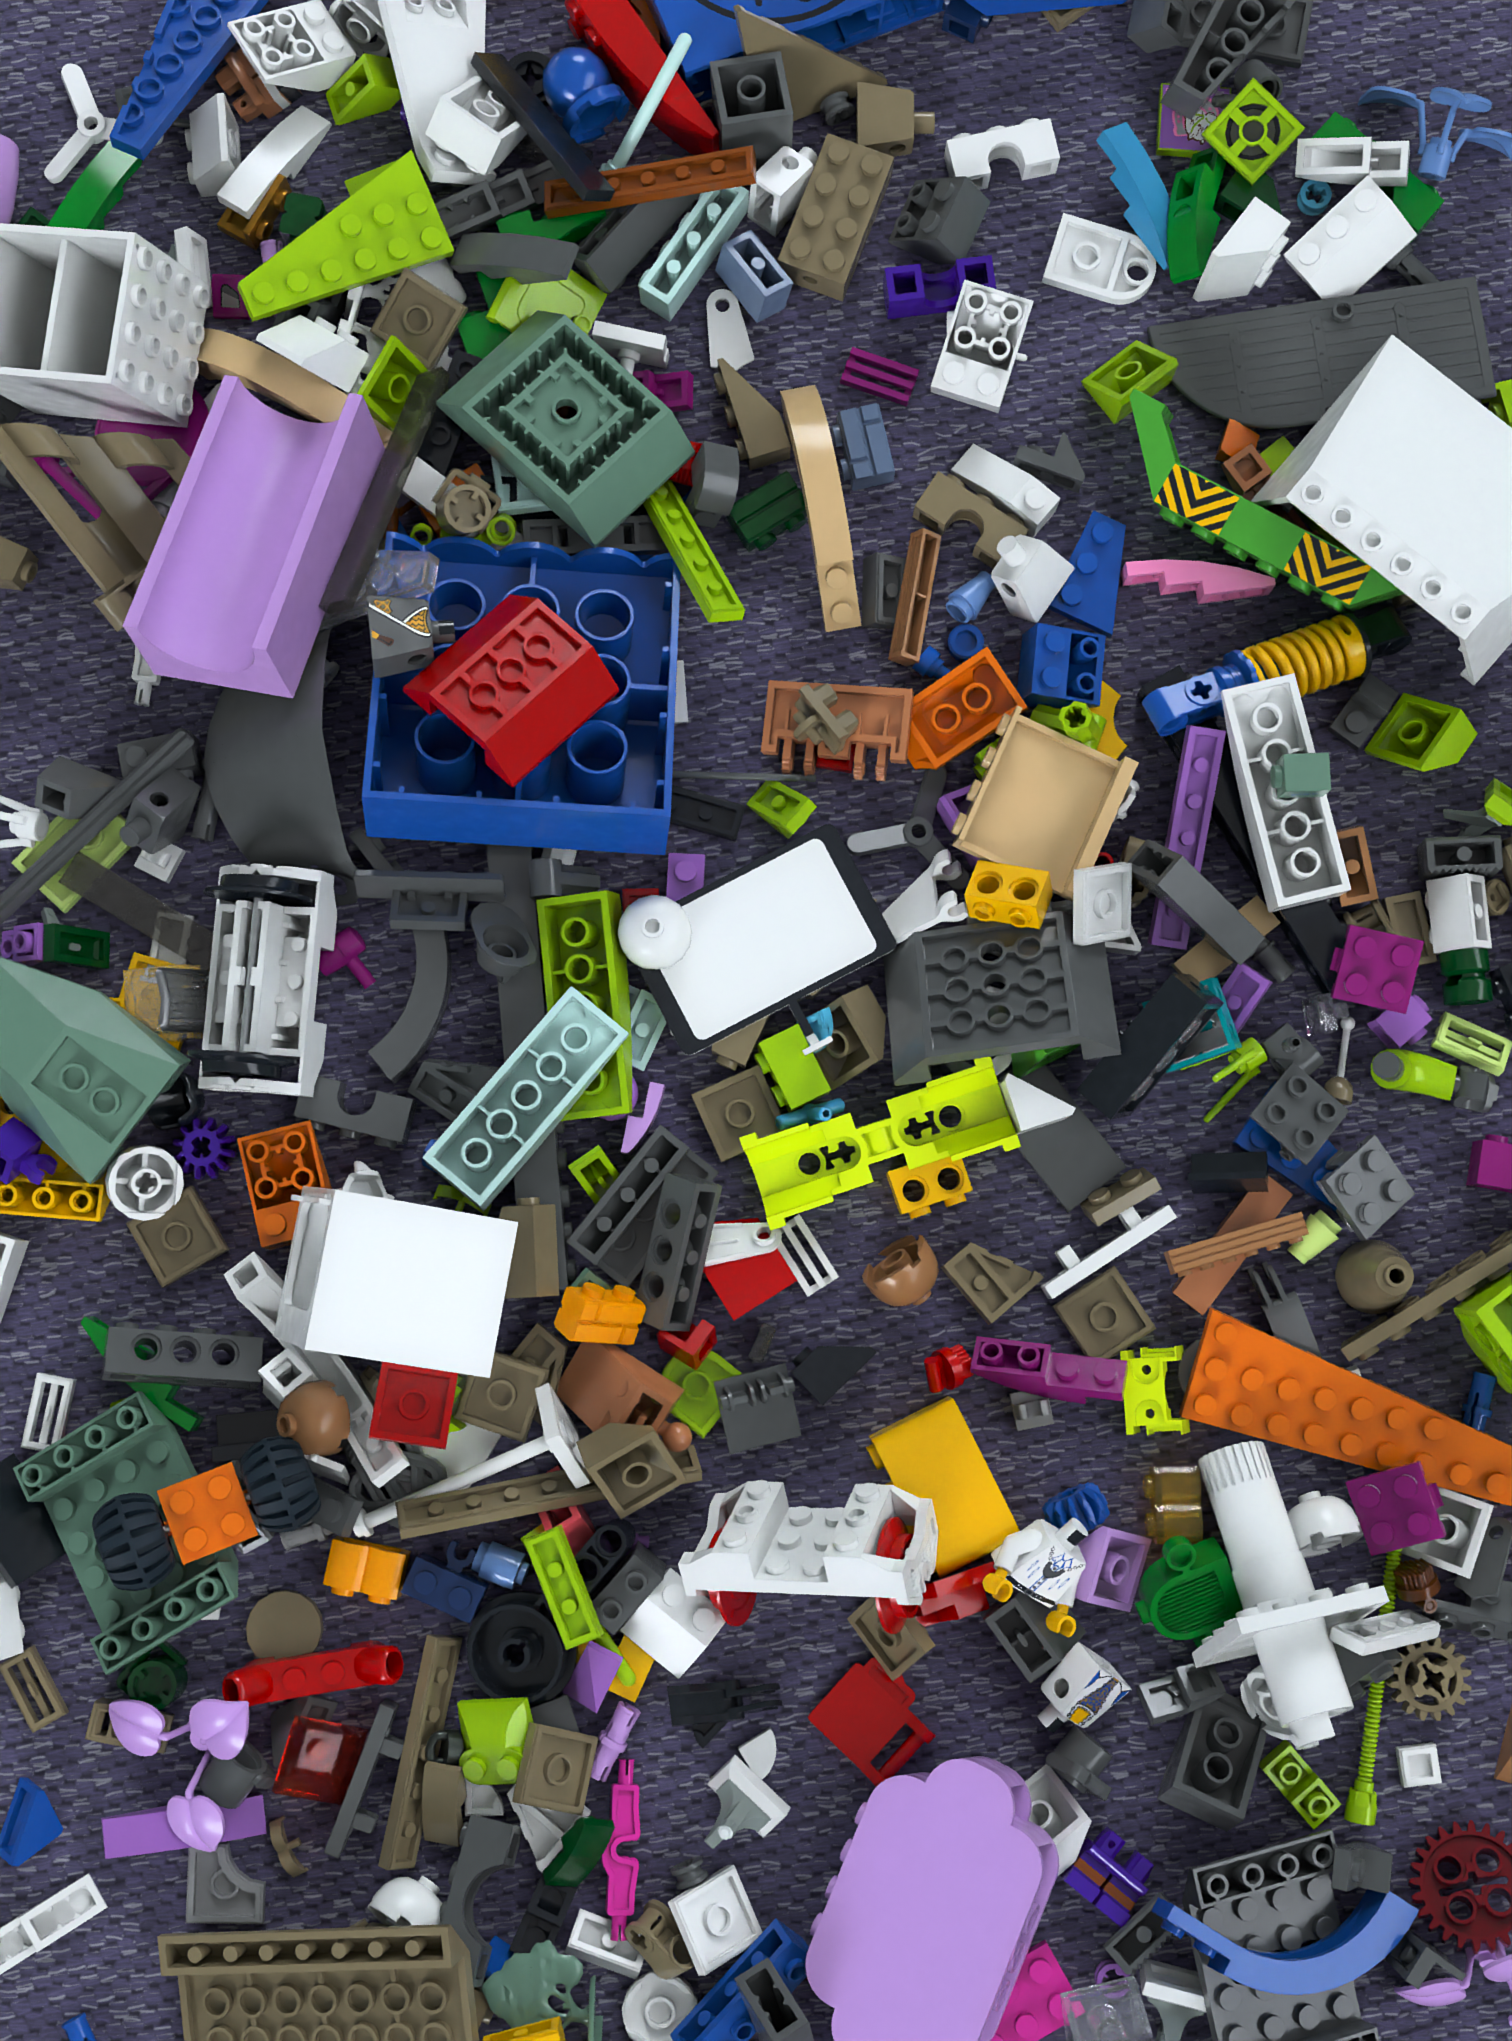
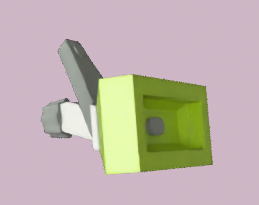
[1443,777,1512,837]

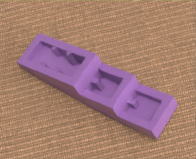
[101,1793,267,1859]

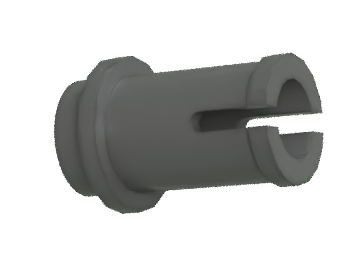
[1252,937,1296,984]

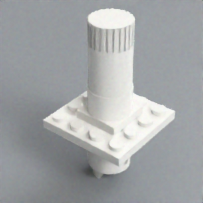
[1192,1441,1389,1750]

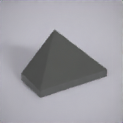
[270,1695,338,1774]

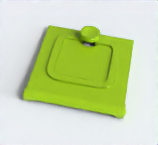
[486,269,607,335]

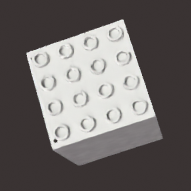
[0,223,210,428]

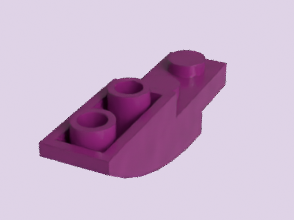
[970,1336,1128,1404]

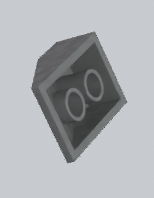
[1157,1693,1267,1832]

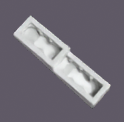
[0,1873,108,1975]

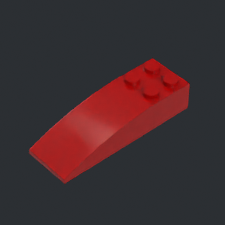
[565,0,719,155]

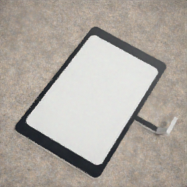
[638,824,896,1056]

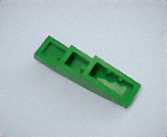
[47,140,142,230]
[81,1316,205,1432]

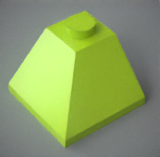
[1364,693,1478,772]

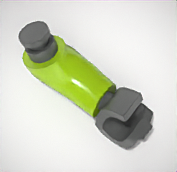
[1371,1049,1499,1113]

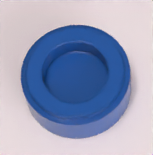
[947,624,984,662]

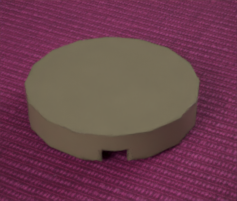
[246,1589,324,1659]

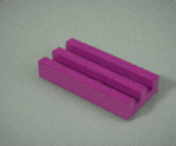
[840,347,919,407]

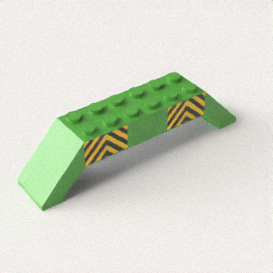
[1129,388,1404,613]

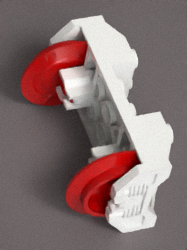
[678,1480,939,1634]

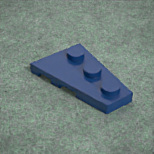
[1048,510,1126,638]

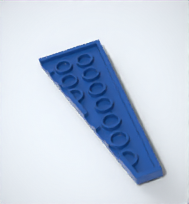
[109,0,269,160]

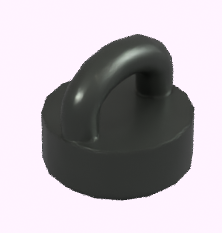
[425,1729,463,1766]

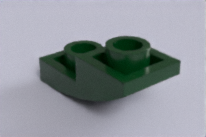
[543,1816,615,1887]

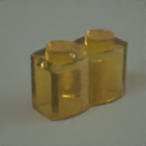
[1143,1465,1203,1545]

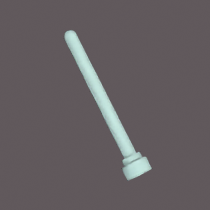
[599,33,692,172]

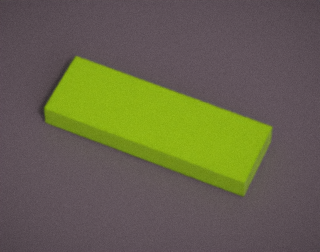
[523,1524,604,1650]

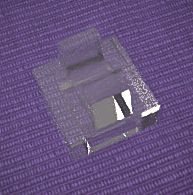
[1301,993,1349,1036]

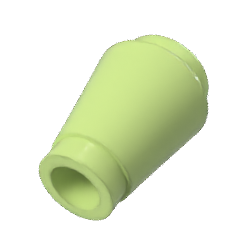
[1287,1209,1342,1264]

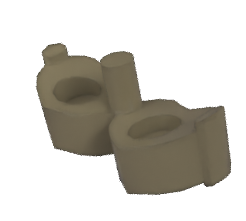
[269,1815,309,1878]

